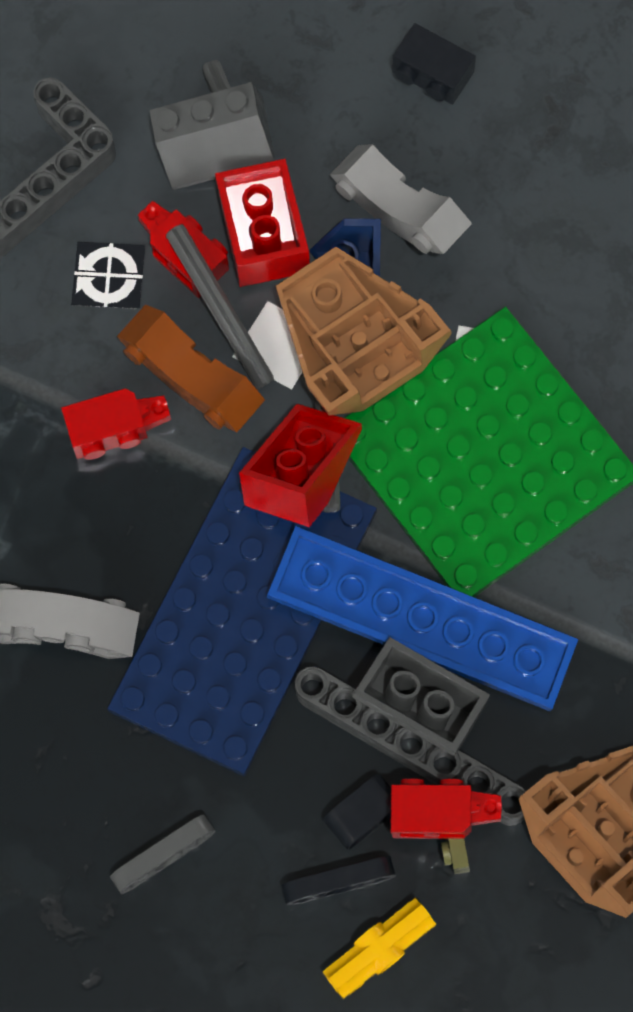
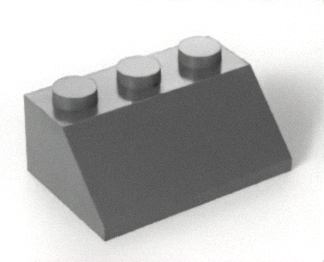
[149,82,275,190]
[352,637,490,756]

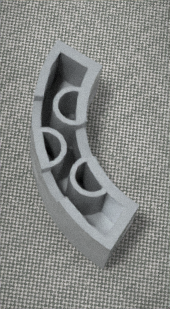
[330,144,472,254]
[0,584,140,659]

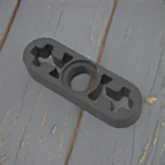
[110,815,216,894]

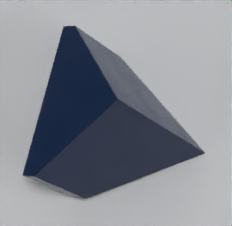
[309,218,381,277]

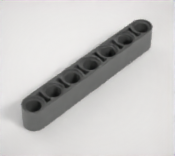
[295,667,526,826]

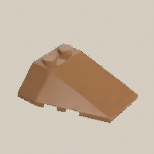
[276,247,451,416]
[519,746,633,918]

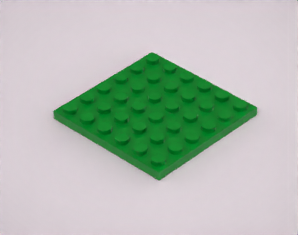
[346,307,633,597]

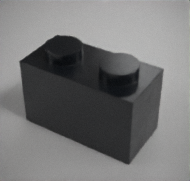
[392,23,476,105]

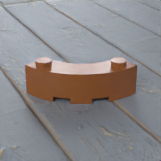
[117,305,265,432]

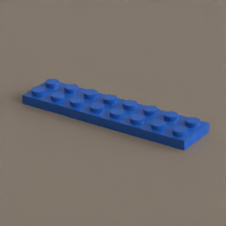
[267,526,578,711]

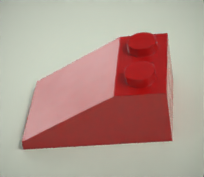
[215,159,310,287]
[239,404,362,527]

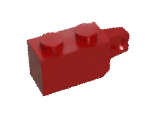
[138,201,229,299]
[61,388,171,460]
[391,779,502,839]

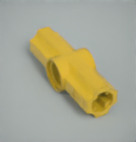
[323,898,436,999]

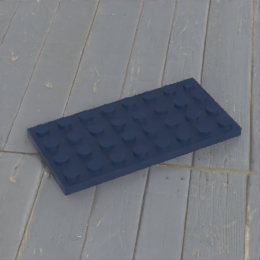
[107,447,377,777]

